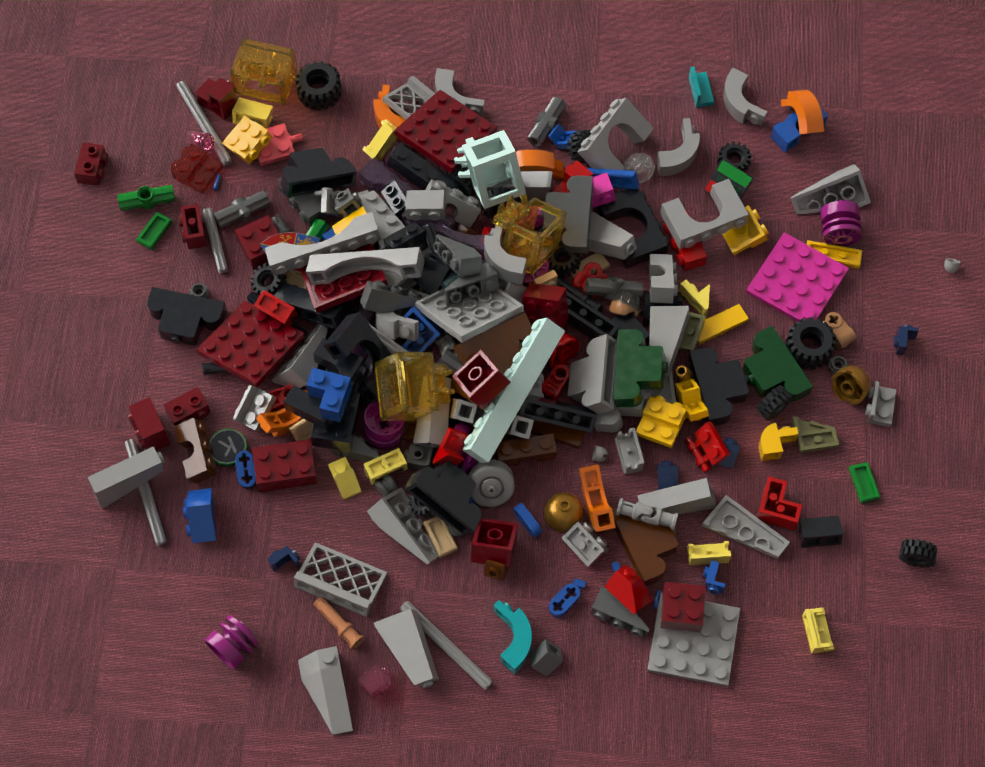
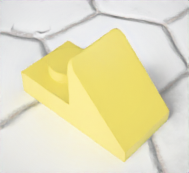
[679,280,710,317]
[328,457,362,500]

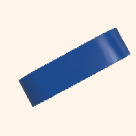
[235,450,256,488]
[512,503,542,538]
[548,584,580,618]

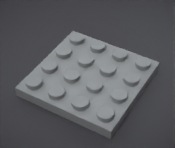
[415,286,524,343]
[647,593,740,687]

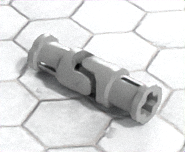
[616,498,678,530]

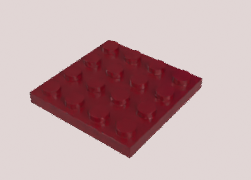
[394,90,497,173]
[300,244,388,313]
[196,301,305,387]

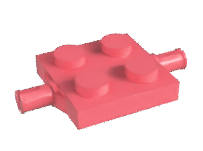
[257,123,303,166]

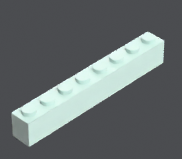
[462,318,565,463]

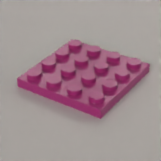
[746,232,849,322]

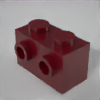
[74,142,108,186]
[178,204,207,249]
[163,387,211,426]

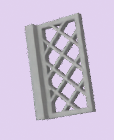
[382,76,435,120]
[294,542,387,617]

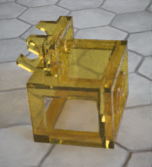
[230,38,297,104]
[493,194,567,275]
[375,352,455,421]

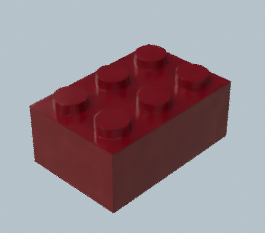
[252,439,317,492]

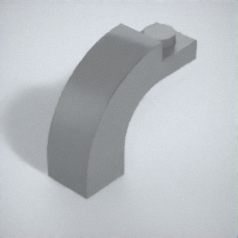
[723,67,767,126]
[435,68,485,116]
[657,118,700,176]
[484,221,527,285]
[376,309,419,341]

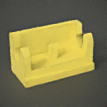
[232,97,273,128]
[363,119,398,161]
[363,448,408,485]
[687,541,731,566]
[802,608,834,654]

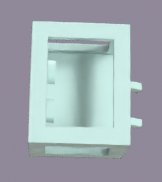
[454,130,526,209]

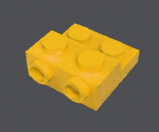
[222,116,272,164]
[723,205,769,256]
[636,395,686,448]

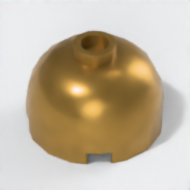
[831,366,871,405]
[544,492,583,533]

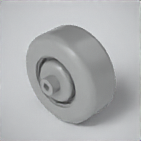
[468,459,515,508]

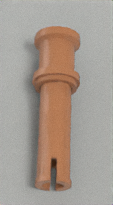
[313,596,365,650]

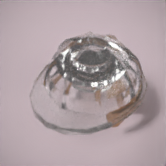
[623,153,655,184]

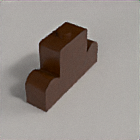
[453,312,532,374]
[613,509,678,586]

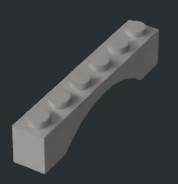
[265,212,382,276]
[306,247,425,285]

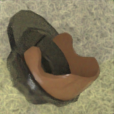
[609,290,644,316]

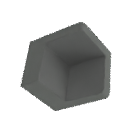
[530,639,563,676]

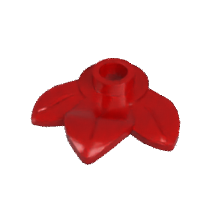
[573,262,608,298]

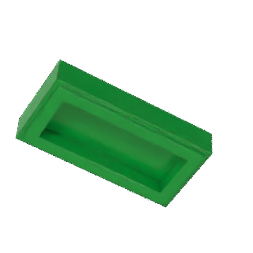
[136,212,173,250]
[848,462,880,504]

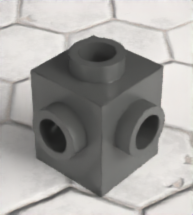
[334,188,362,217]

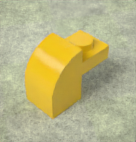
[675,379,709,421]
[758,423,799,461]

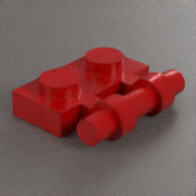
[685,422,730,473]

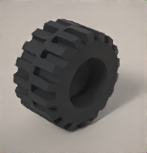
[295,61,342,111]
[785,317,836,370]

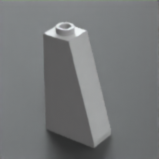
[486,171,553,205]
[562,212,637,260]
[649,306,690,377]
[413,372,451,448]
[87,447,165,509]
[638,478,717,515]
[374,609,439,689]

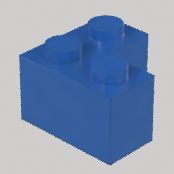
[401,306,445,359]
[306,368,352,422]
[183,488,217,543]

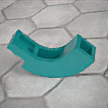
[493,600,532,675]

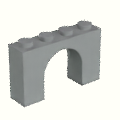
[577,98,654,170]
[660,179,749,249]
[449,398,534,439]

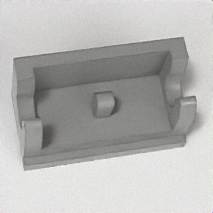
[614,428,644,475]

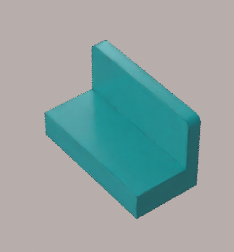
[689,66,714,108]

